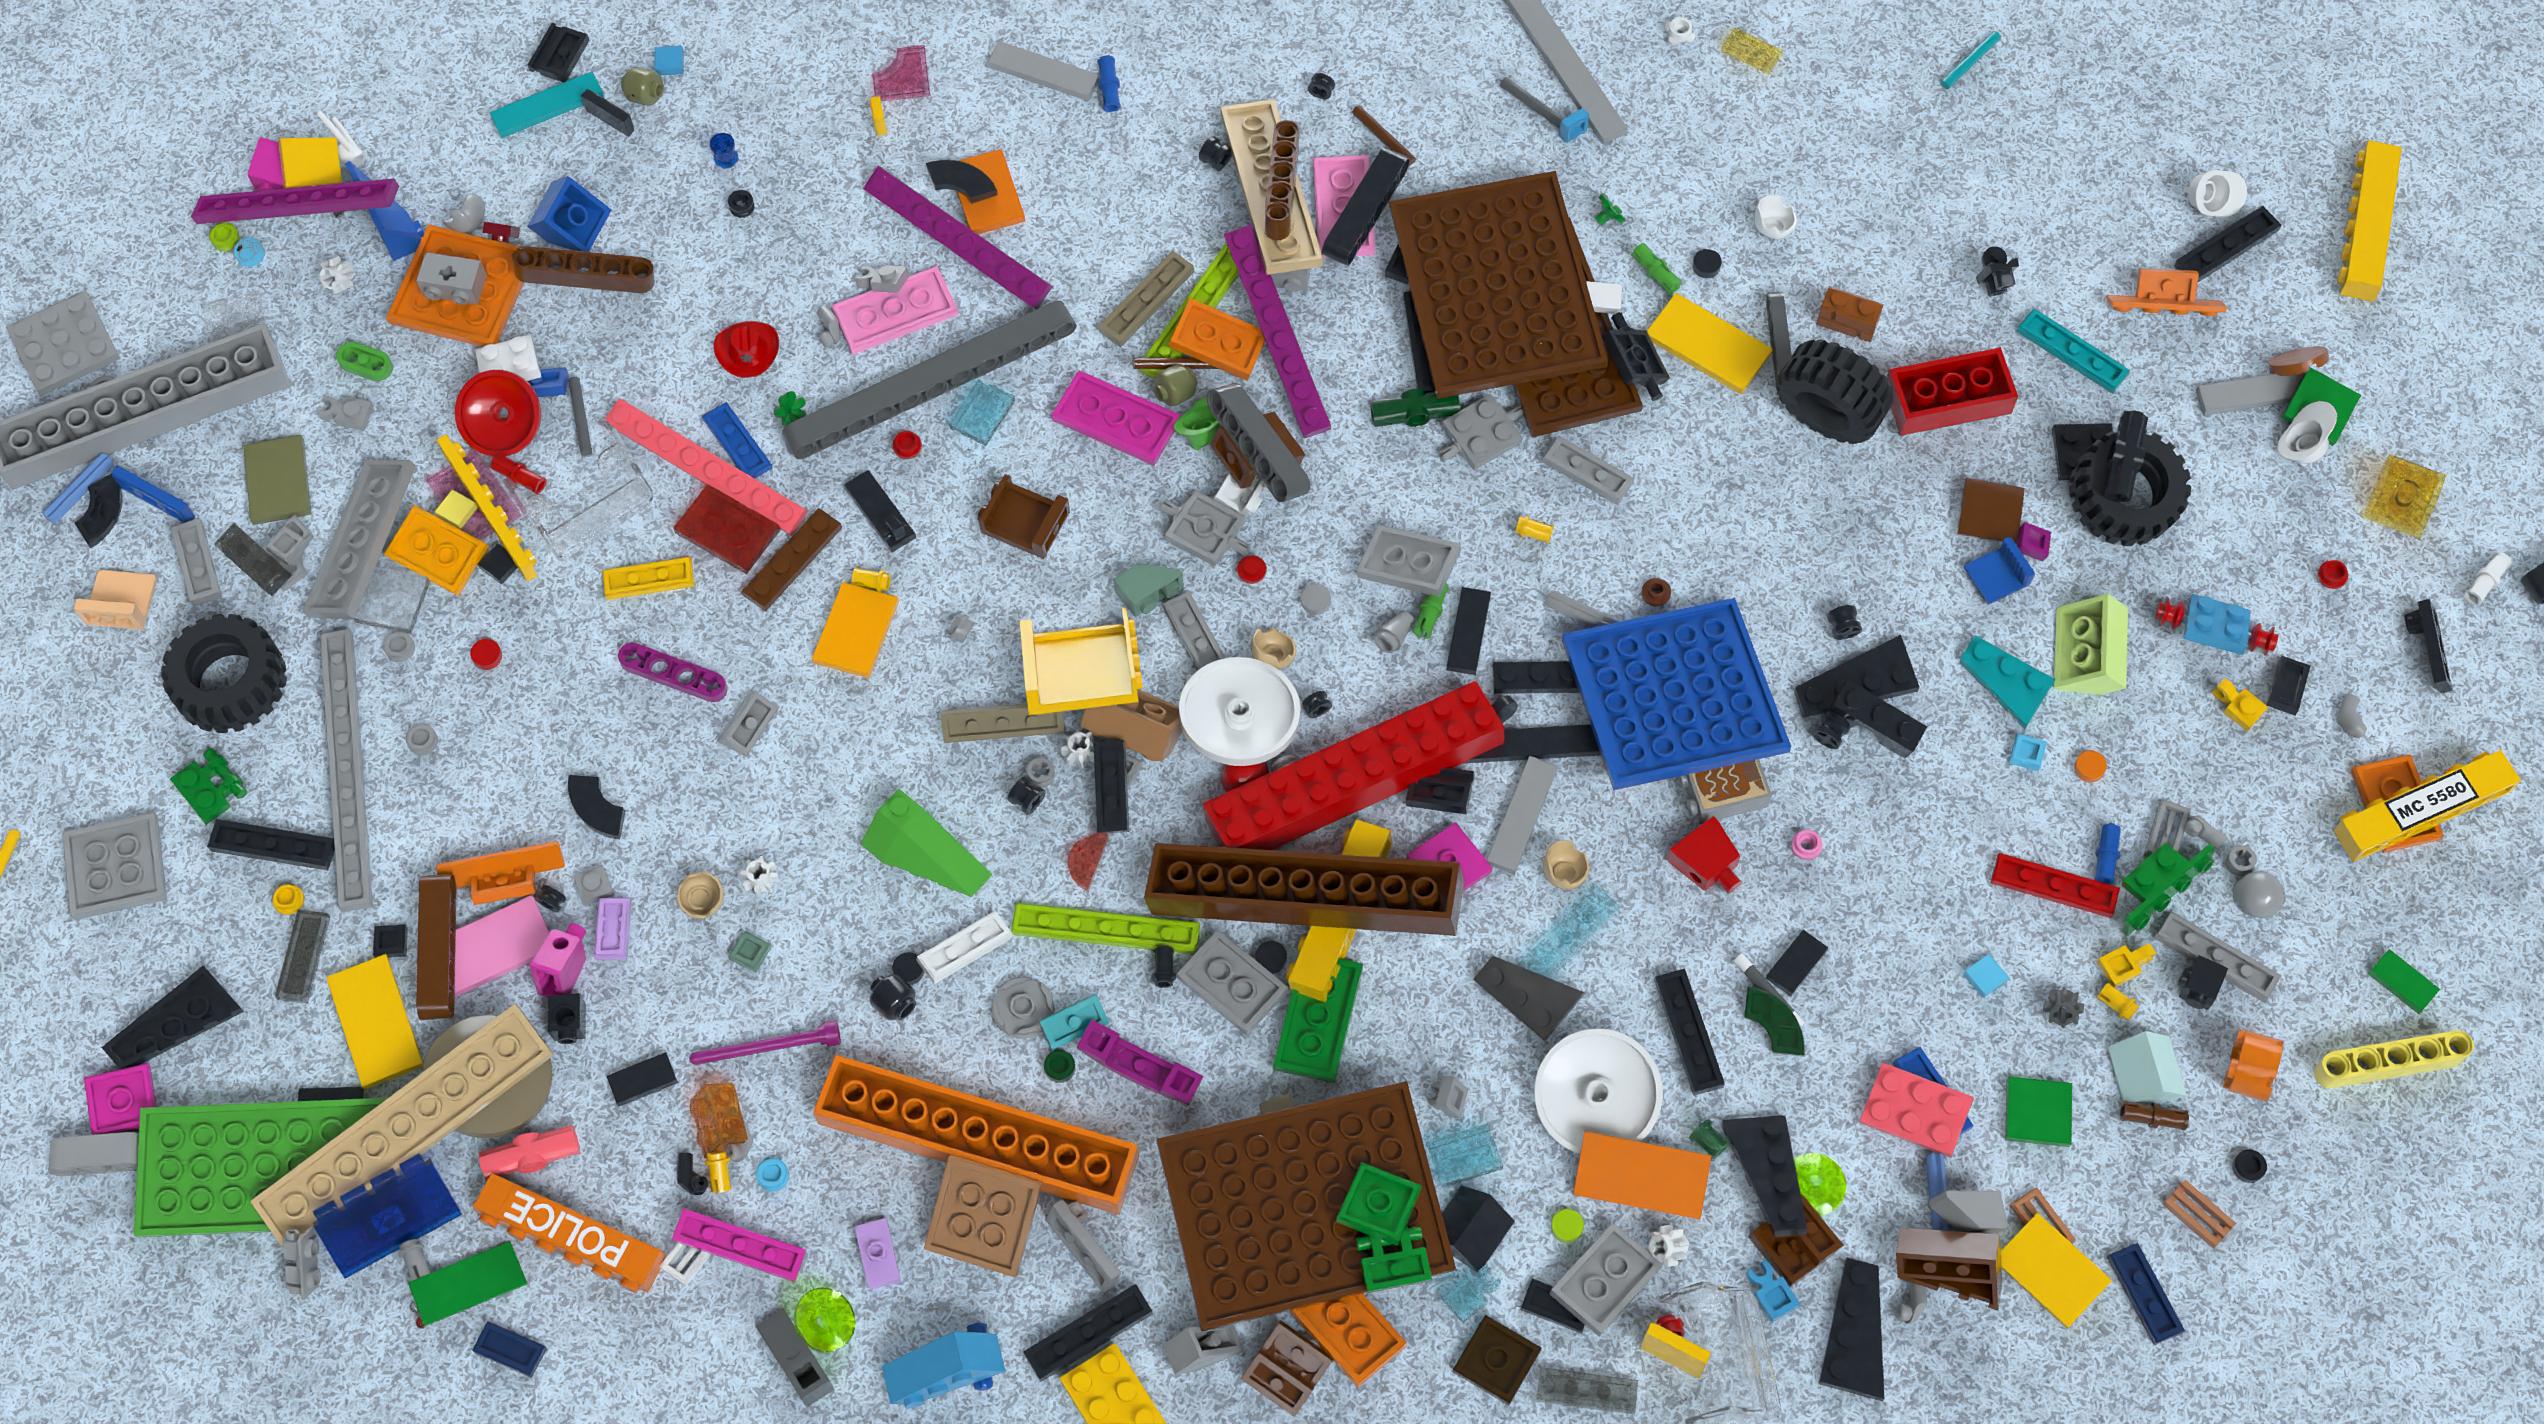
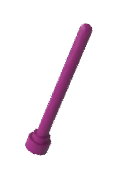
[689,1020,841,1065]

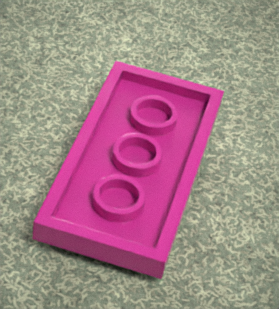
[1051,370,1181,466]

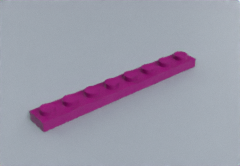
[863,166,1053,309]
[191,178,400,224]
[1224,224,1331,439]

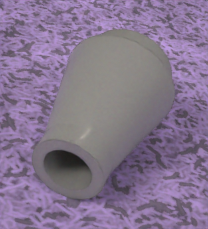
[1374,610,1415,653]

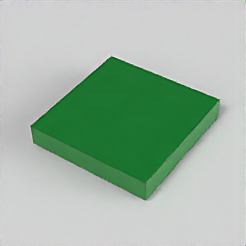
[2281,367,2361,446]
[2005,1077,2072,1147]
[1337,1162,1422,1246]

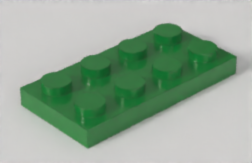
[1273,959,1363,1083]

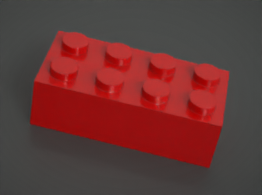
[1887,347,2018,436]

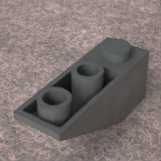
[756,1308,835,1408]

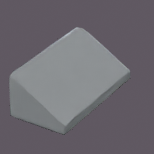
[717,690,779,756]

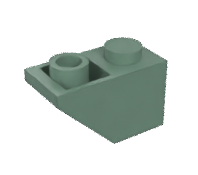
[1114,563,1184,617]

